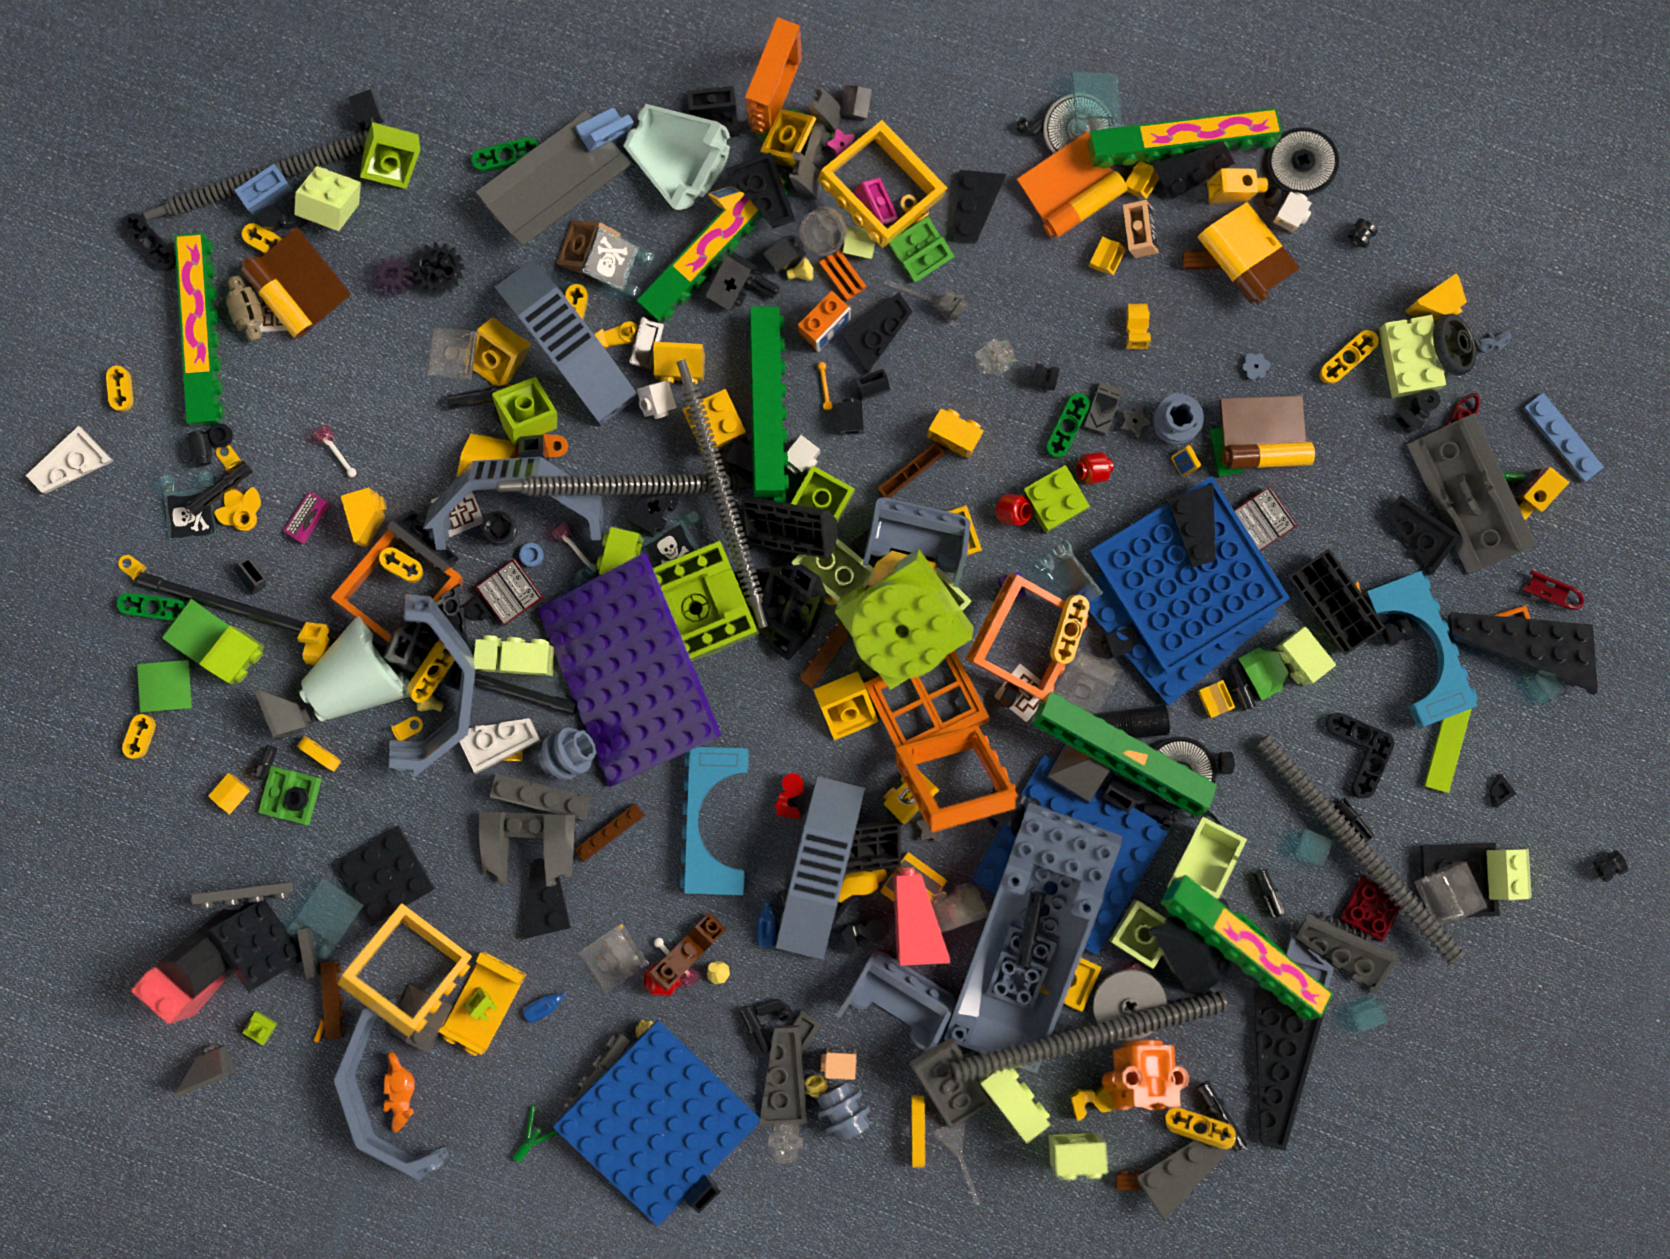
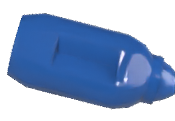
[757,900,776,947]
[523,992,566,1023]

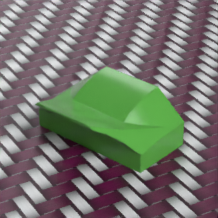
[1238,647,1289,701]

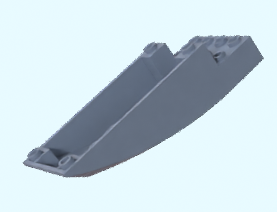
[944,802,1122,1074]

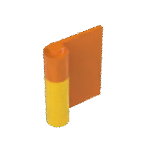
[1016,132,1128,238]

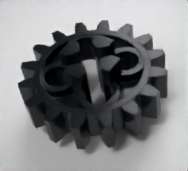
[412,242,465,295]

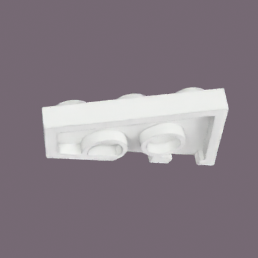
[26,426,113,494]
[460,718,541,774]

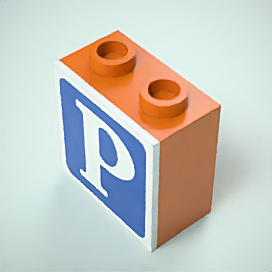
[798,290,851,353]

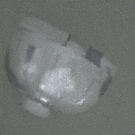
[799,206,848,256]

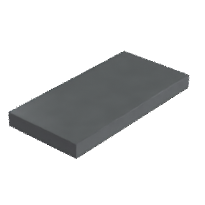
[909,1037,992,1129]

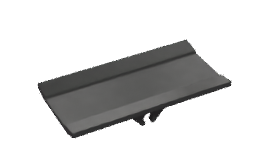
[476,111,632,247]
[1407,413,1536,575]

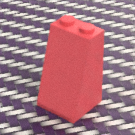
[893,867,950,965]
[132,967,226,1024]

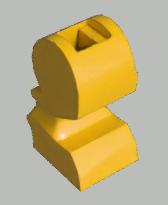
[1126,303,1151,349]
[298,622,330,665]
[1070,1087,1114,1121]

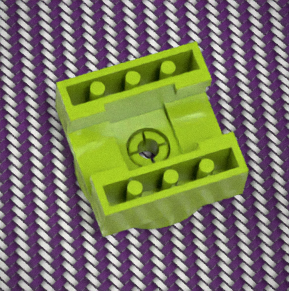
[653,541,759,662]
[835,549,973,690]

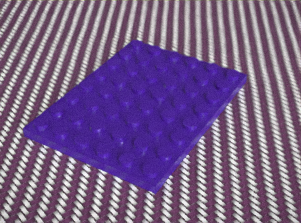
[537,553,722,787]

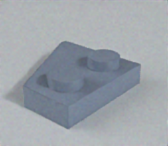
[1285,932,1334,989]

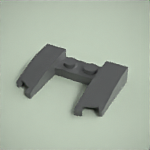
[789,86,841,200]
[479,811,575,886]

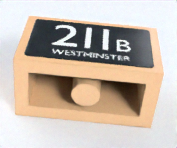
[1123,200,1159,258]
[821,1048,856,1079]

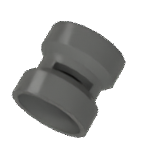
[936,289,969,322]

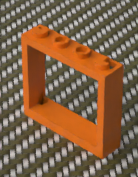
[745,17,802,134]
[331,529,463,644]
[965,574,1089,700]
[896,725,1018,832]

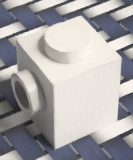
[1273,192,1311,234]
[636,380,676,419]
[785,435,820,475]

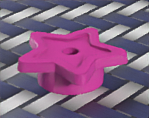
[826,129,855,157]

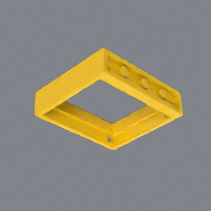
[817,120,947,248]
[338,904,472,1037]

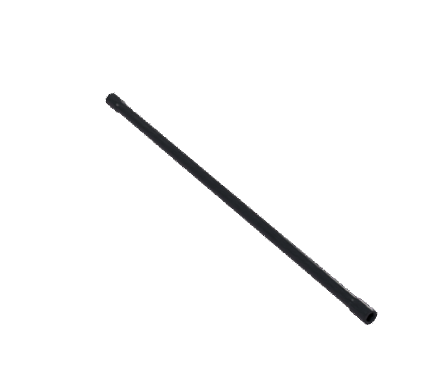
[137,572,577,716]

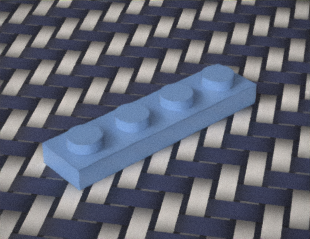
[1522,393,1604,483]

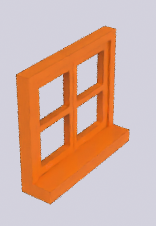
[864,650,990,747]

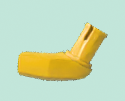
[838,869,887,903]

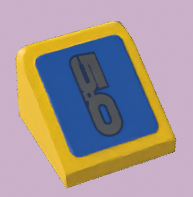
[708,186,744,211]
[1171,445,1201,477]

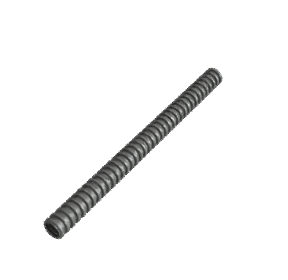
[1255,734,1465,965]
[949,991,1228,1084]

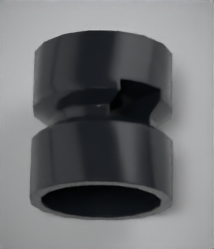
[482,511,518,546]

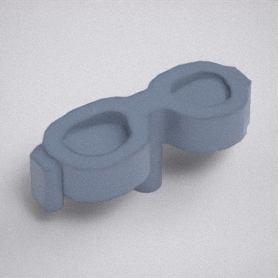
[1475,330,1512,352]

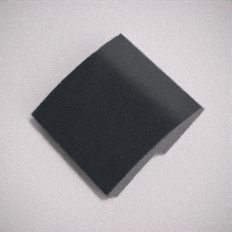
[687,86,739,137]

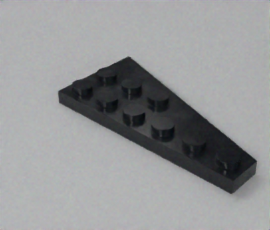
[1448,612,1598,695]
[1253,986,1325,1151]

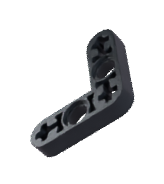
[1326,713,1395,798]

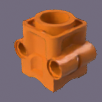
[1102,1040,1189,1110]

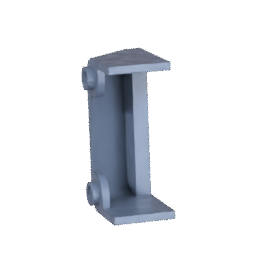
[863,497,970,588]
[836,951,956,1055]

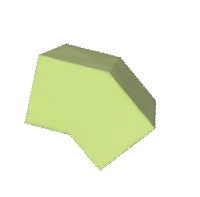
[843,226,876,259]

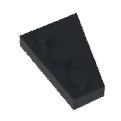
[1150,141,1235,200]
[726,152,795,229]
[953,170,1007,244]
[840,292,913,373]
[1166,484,1216,569]
[523,859,571,939]

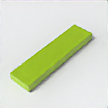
[1424,708,1472,793]

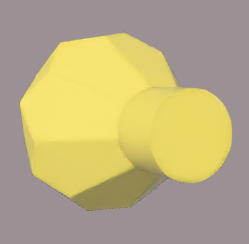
[787,258,813,281]
[417,695,444,712]
[707,961,730,985]

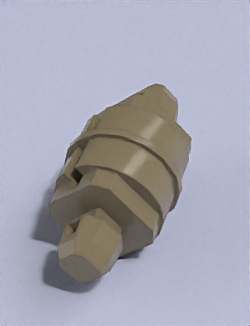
[226,276,264,342]

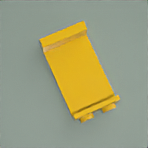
[438,951,527,1056]

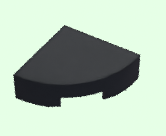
[463,596,493,620]
[1490,774,1517,808]

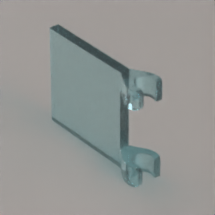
[1071,71,1124,134]
[1035,539,1103,610]
[287,878,364,959]

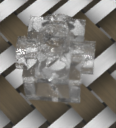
[974,339,1017,375]
[768,1123,803,1164]

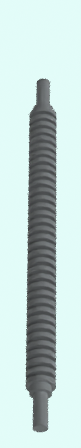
[143,123,405,221]
[677,359,768,629]
[497,474,753,496]

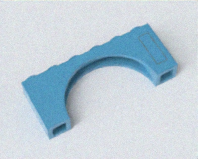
[1363,571,1478,729]
[680,747,749,895]

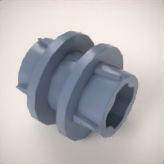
[1153,394,1204,445]
[538,727,597,780]
[817,1082,870,1141]

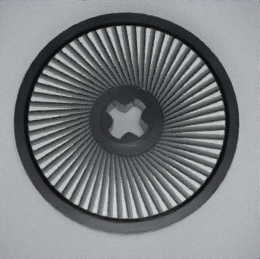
[1267,127,1339,196]
[1148,737,1217,809]

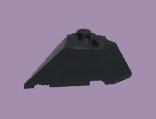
[734,564,827,660]
[384,584,468,691]
[1148,898,1231,994]

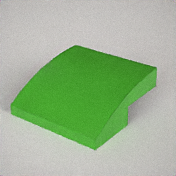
[888,216,955,283]
[162,598,230,664]
[137,660,192,713]
[258,766,322,825]

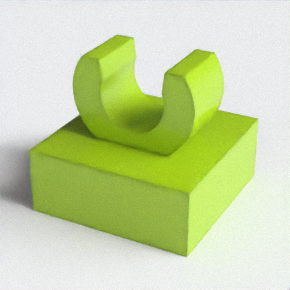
[464,987,497,1020]
[242,1011,278,1046]

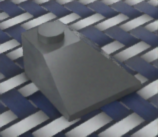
[255,690,312,739]
[1047,743,1110,804]
[388,984,454,1052]
[176,1044,237,1098]

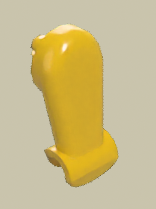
[594,322,638,350]

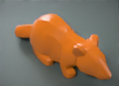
[384,1051,415,1133]

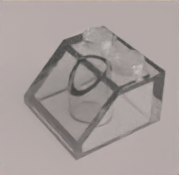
[427,327,478,381]
[1053,647,1120,715]
[1414,861,1487,926]
[930,882,988,933]
[578,923,649,994]

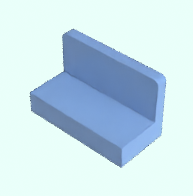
[575,108,634,152]
[234,164,293,216]

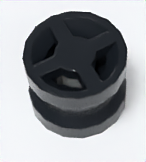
[1347,218,1378,248]

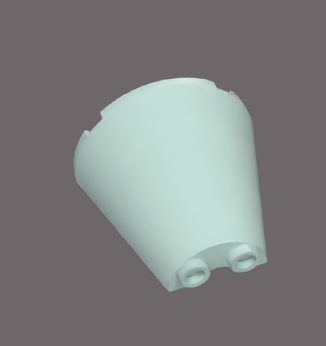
[624,104,730,210]
[299,616,416,722]

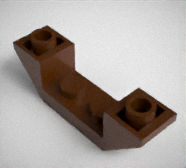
[649,912,727,991]

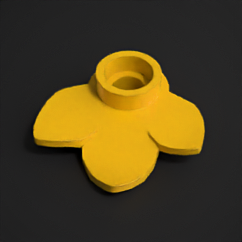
[214,487,261,531]

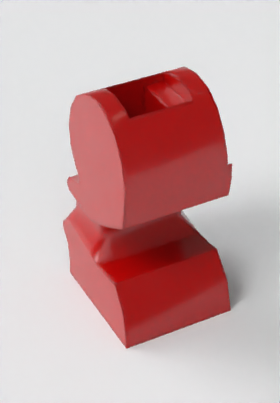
[775,773,804,819]

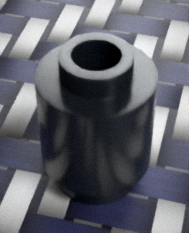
[184,430,213,467]

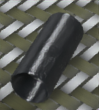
[1093,705,1170,739]

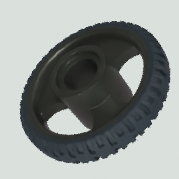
[1433,314,1476,375]

